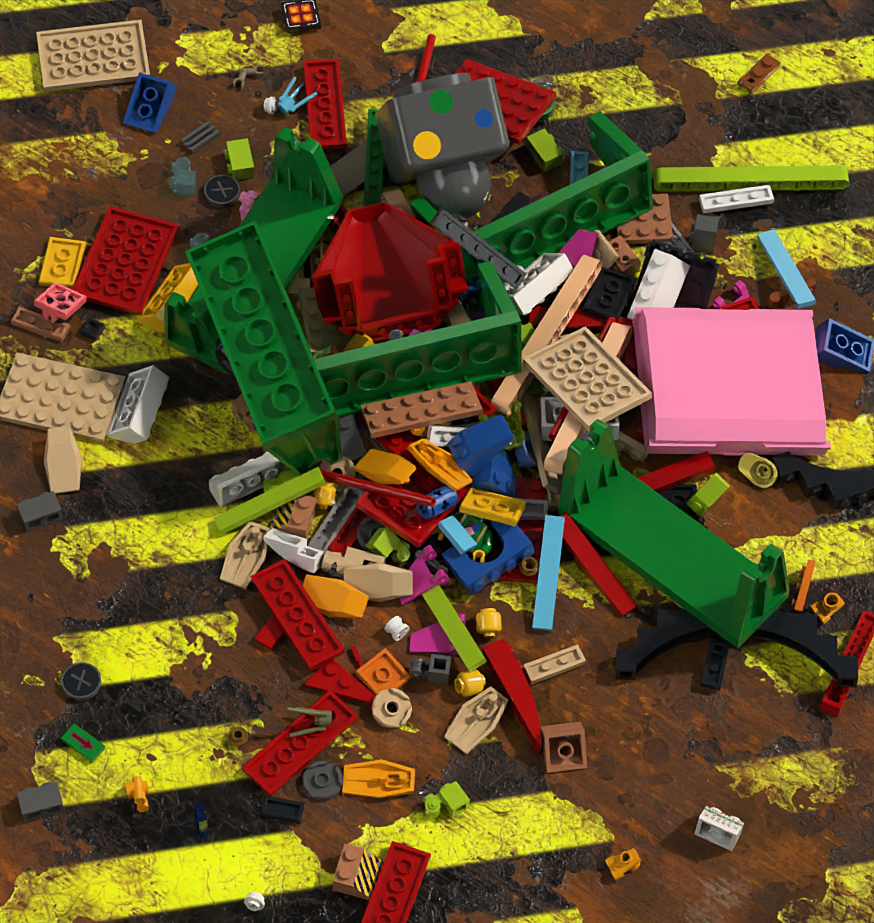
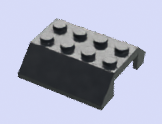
[628,239,720,309]

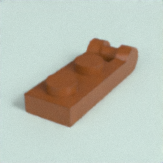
[737,53,781,94]
[767,278,817,309]

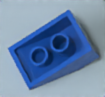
[123,72,178,133]
[815,318,874,373]
[447,415,515,477]
[472,450,517,498]

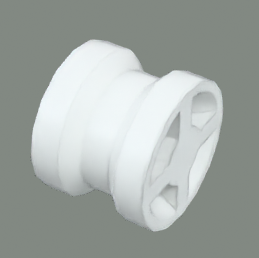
[384,616,410,641]

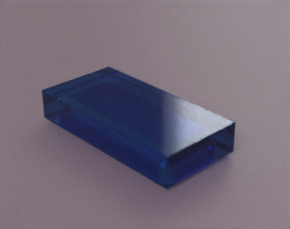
[193,802,209,838]

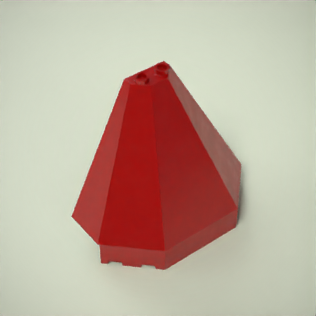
[312,202,469,342]

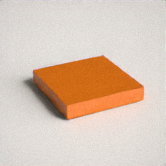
[355,648,411,696]

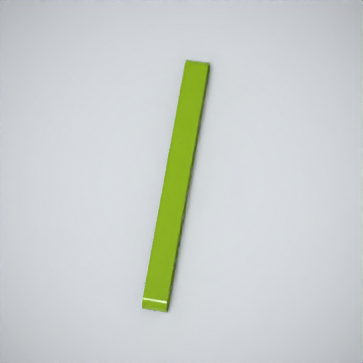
[653,165,850,192]

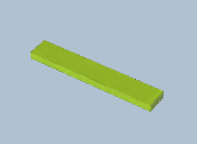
[214,467,326,535]
[422,574,487,672]

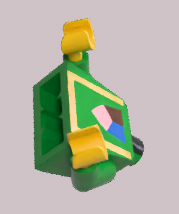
[432,514,493,563]

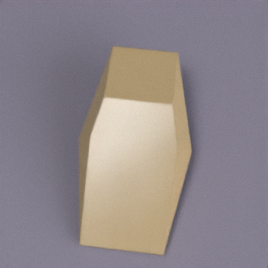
[43,426,82,494]
[220,521,271,589]
[344,563,413,602]
[444,686,509,755]

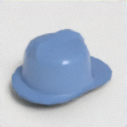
[515,431,537,468]

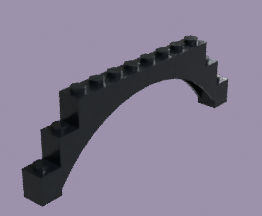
[771,451,874,510]
[616,608,858,688]

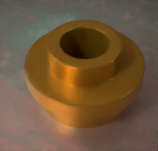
[520,557,539,576]
[228,727,248,747]

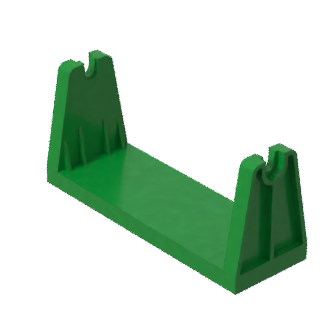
[409,111,653,283]
[164,127,343,376]
[185,220,342,476]
[314,261,522,417]
[558,419,789,648]

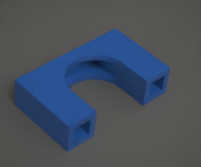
[442,521,535,596]

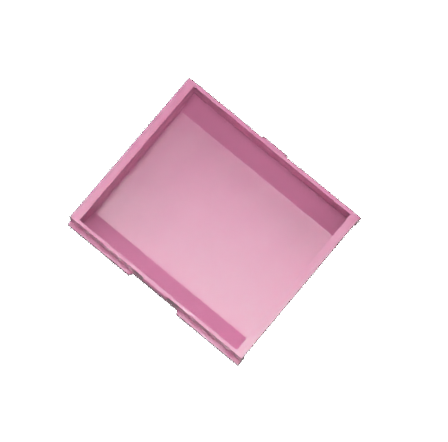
[632,307,831,455]

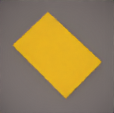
[39,237,86,290]
[459,487,526,526]

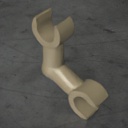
[233,65,264,91]

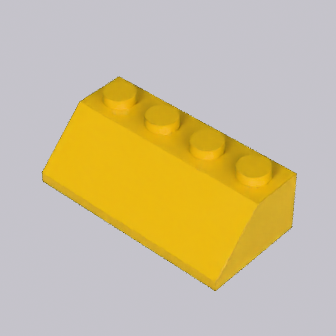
[135,263,199,333]

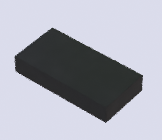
[260,795,305,824]

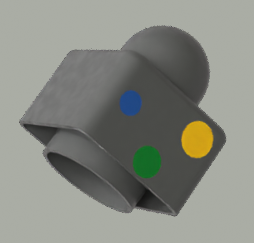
[375,73,509,221]

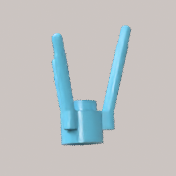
[277,77,317,114]

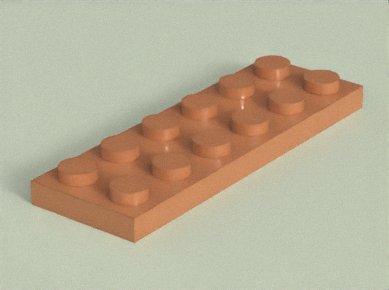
[361,381,482,439]

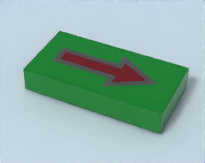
[61,723,106,763]

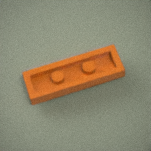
[790,559,816,614]

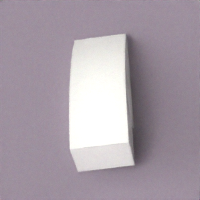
[263,528,324,573]

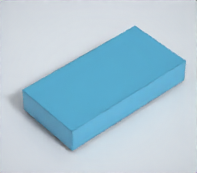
[437,515,477,555]

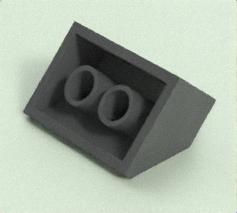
[313,414,367,468]

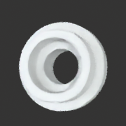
[264,96,278,115]
[244,892,265,911]

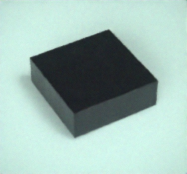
[80,317,106,342]

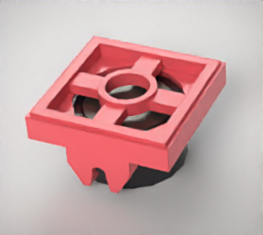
[34,282,87,323]

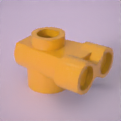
[809,593,845,624]
[125,776,149,812]
[605,848,641,881]

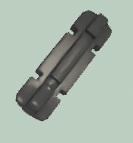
[414,549,449,574]

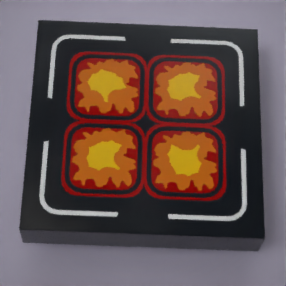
[281,0,321,33]

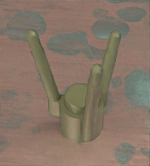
[286,707,332,737]

